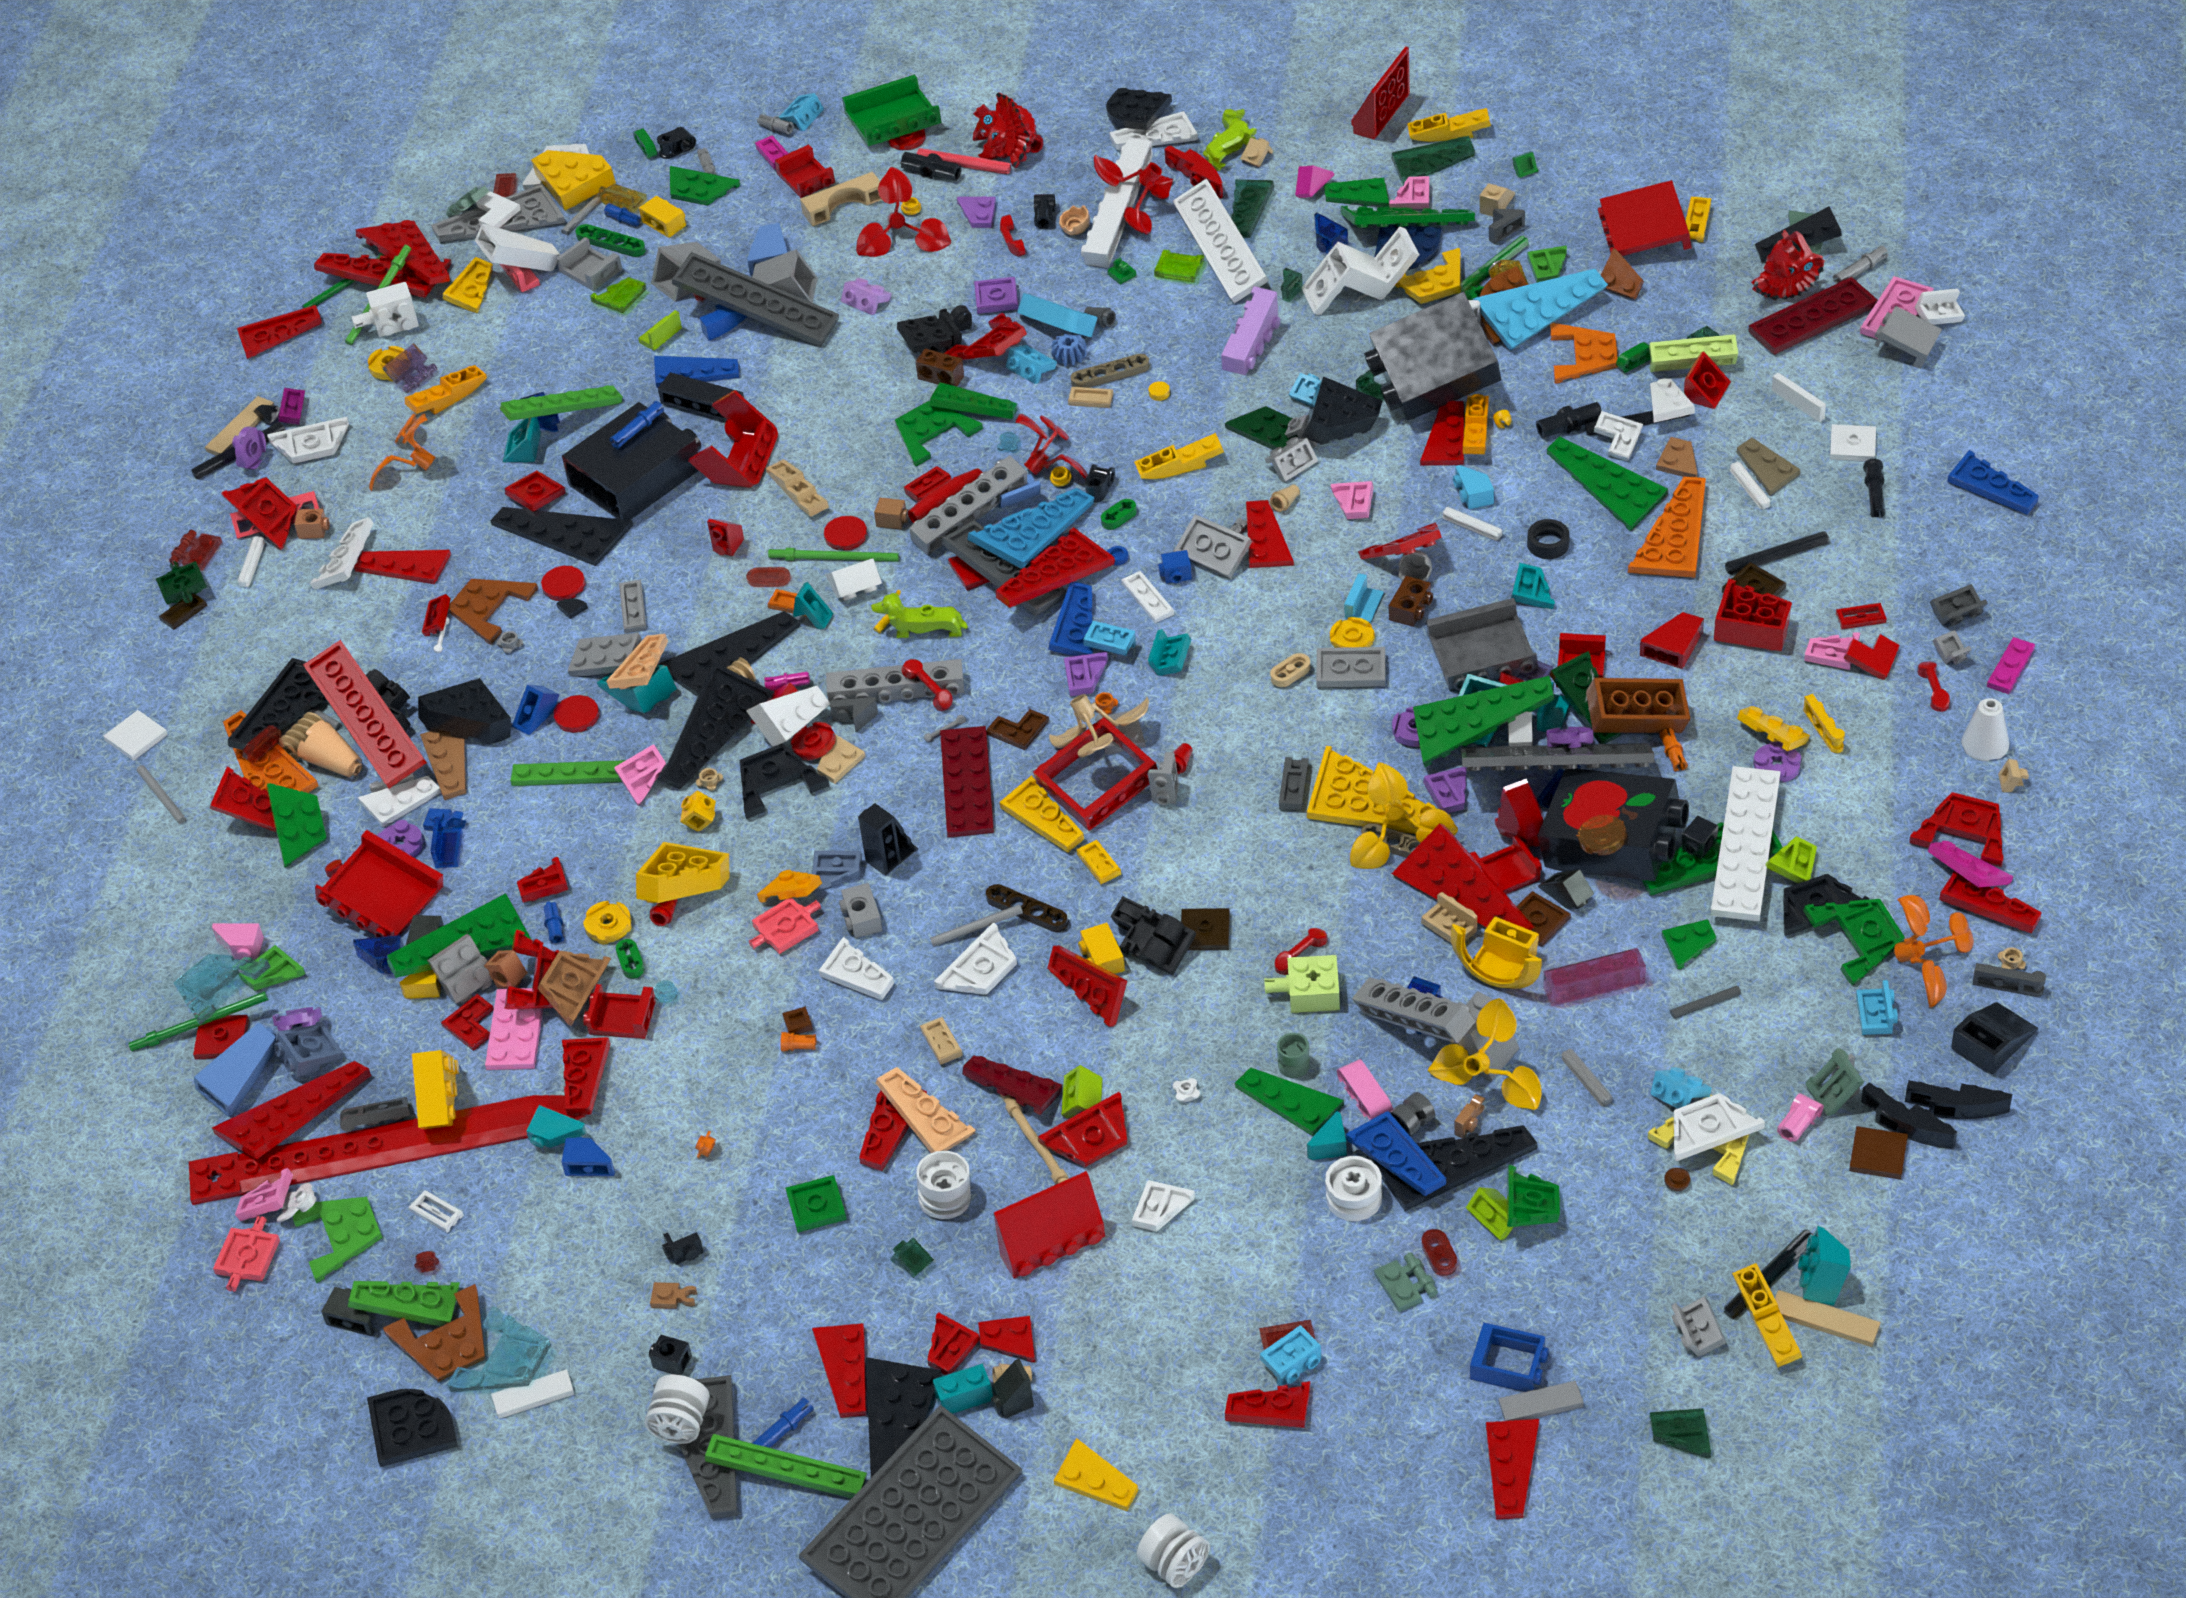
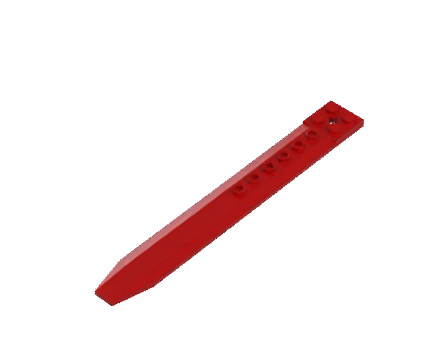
[188,1095,585,1205]

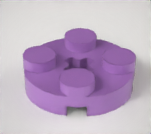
[232,426,266,469]
[1392,707,1420,747]
[1546,727,1593,748]
[1753,741,1801,782]
[377,820,423,857]
[272,1007,322,1031]

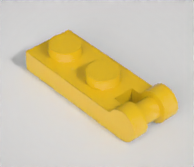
[1686,196,1712,243]
[1803,694,1845,753]

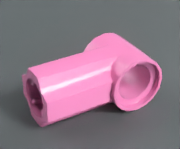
[1777,1093,1824,1142]

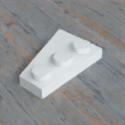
[819,937,894,1000]

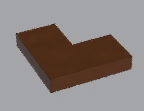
[986,709,1049,750]

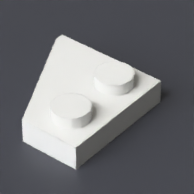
[1132,1180,1195,1232]

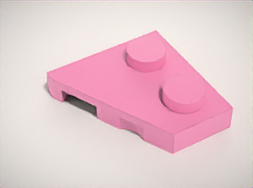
[1389,176,1429,209]

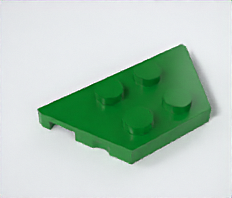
[670,166,740,206]
[267,783,326,867]
[1507,1165,1560,1227]

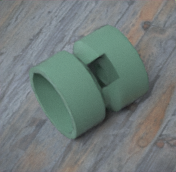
[1277,1033,1310,1078]

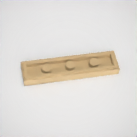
[205,396,275,455]
[1775,1290,1881,1347]

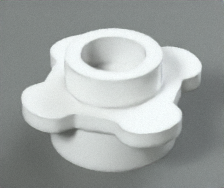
[1173,1078,1200,1102]

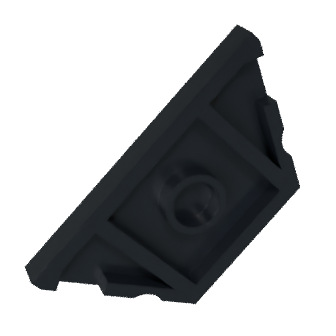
[1783,874,1869,936]

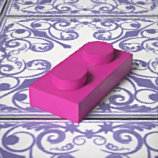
[755,135,789,169]

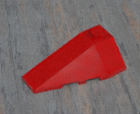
[1495,779,1545,847]

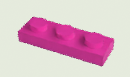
[1987,637,2035,694]

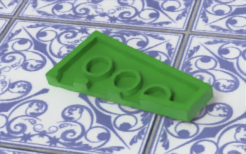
[348,1281,460,1327]

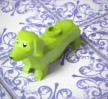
[1203,108,1257,171]
[871,593,968,638]

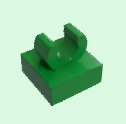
[1512,151,1538,178]
[1107,258,1136,285]

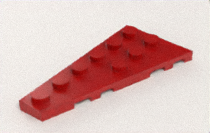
[314,253,452,298]
[996,527,1115,608]
[212,1061,372,1159]

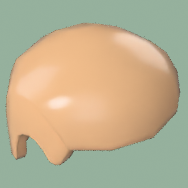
[1059,205,1090,235]

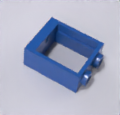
[1470,1322,1549,1392]

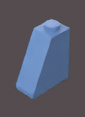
[747,223,787,275]

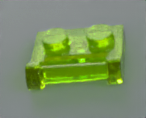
[1154,249,1204,283]

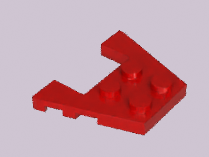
[944,313,1027,360]
[1358,522,1442,560]
[1909,792,2003,867]
[504,929,559,1010]

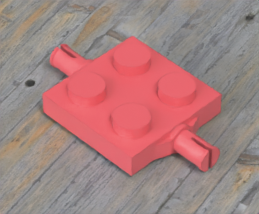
[749,898,821,954]
[213,1216,280,1292]

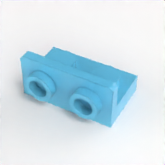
[779,93,824,131]
[1006,345,1057,384]
[1289,373,1321,406]
[1083,621,1136,656]
[1260,1325,1321,1386]

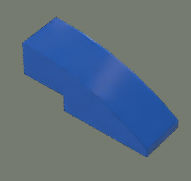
[700,304,748,341]

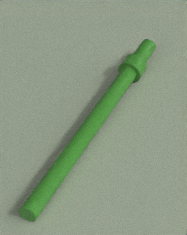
[345,245,412,345]
[768,547,899,562]

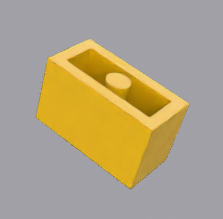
[639,195,686,238]
[1078,922,1125,974]

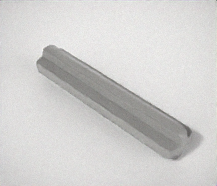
[1562,1049,1613,1107]

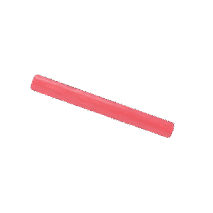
[917,148,1011,174]

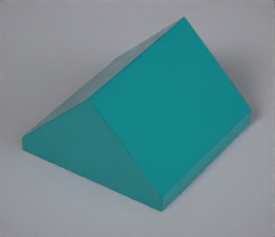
[502,417,541,462]

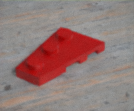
[1225,1381,1311,1428]

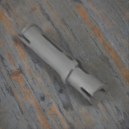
[1833,246,1888,284]

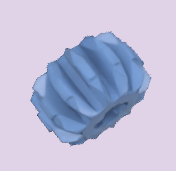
[1051,332,1087,367]

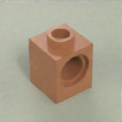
[294,509,330,539]
[484,950,528,988]

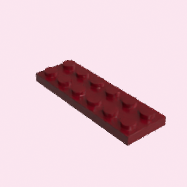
[1748,277,1878,355]
[940,726,994,838]

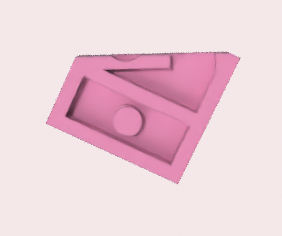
[1331,481,1374,519]
[1804,632,1860,670]
[614,744,666,805]
[235,1168,293,1222]

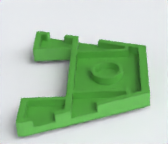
[292,1196,382,1283]

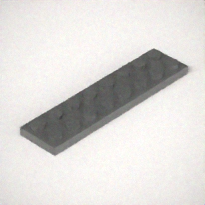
[672,252,839,347]

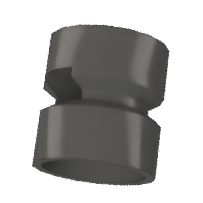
[1389,1092,1435,1137]

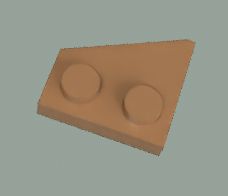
[1656,437,1697,477]

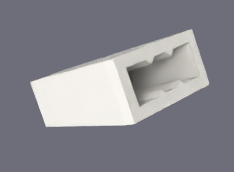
[475,223,560,272]

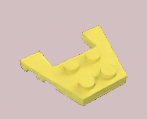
[1648,1094,1750,1185]

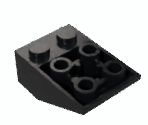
[1951,1002,2038,1075]

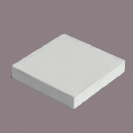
[103,710,168,761]

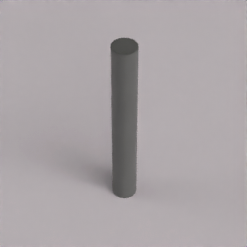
[1670,985,1741,1019]

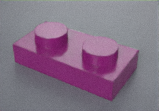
[278,388,305,425]

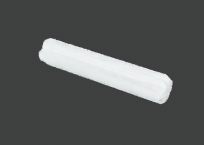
[1730,461,1771,510]
[1442,507,1503,541]
[238,536,265,587]

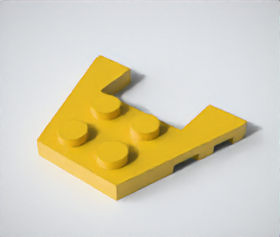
[1395,248,1461,304]

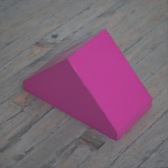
[1295,165,1334,198]

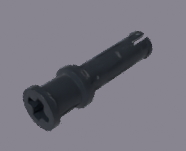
[1863,458,1885,517]

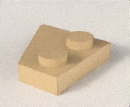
[817,734,866,784]

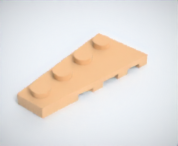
[607,634,668,689]
[876,1067,976,1153]

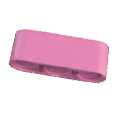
[1337,1059,1393,1120]

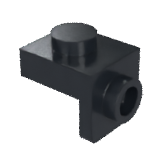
[662,1232,704,1265]

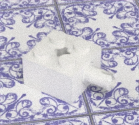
[351,282,419,337]

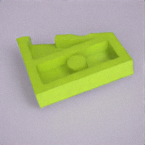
[1765,836,1817,883]

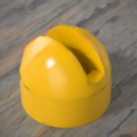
[1493,410,1512,429]

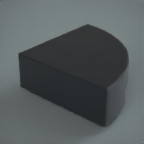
[253,405,280,425]
[556,598,588,619]

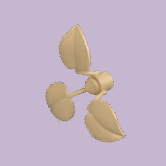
[1049,694,1149,758]

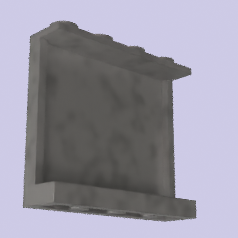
[1426,598,1538,691]

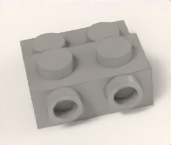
[427,934,492,1003]

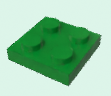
[785,1175,847,1233]

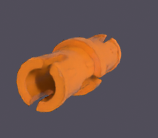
[1659,728,1688,771]

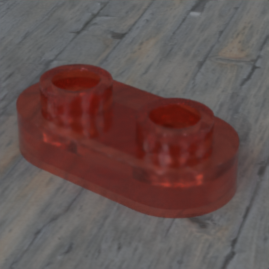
[1421,1229,1457,1276]

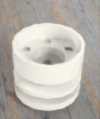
[917,1151,971,1219]
[644,1374,710,1444]
[1137,1513,1210,1588]

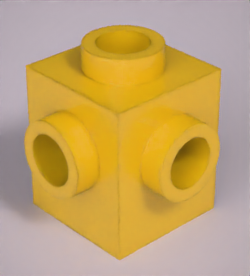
[680,790,716,831]

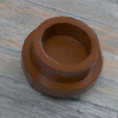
[1664,1168,1690,1191]

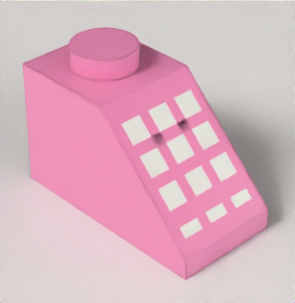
[212,923,264,961]

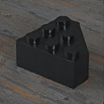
[1302,376,1383,445]
[418,678,511,745]

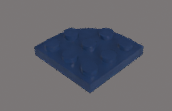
[1375,225,1442,270]

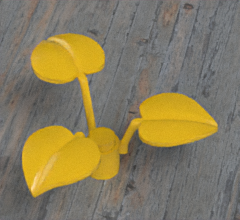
[1350,762,1458,869]
[1428,998,1542,1110]

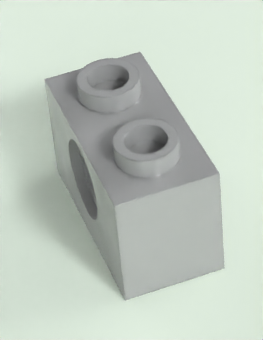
[839,883,882,938]

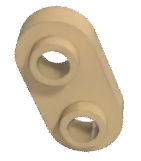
[1270,653,1311,687]

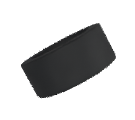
[1527,519,1569,559]

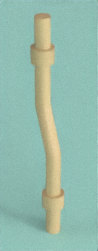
[1000,1094,1069,1185]

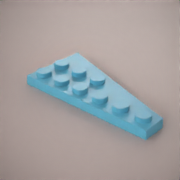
[1473,269,1608,351]

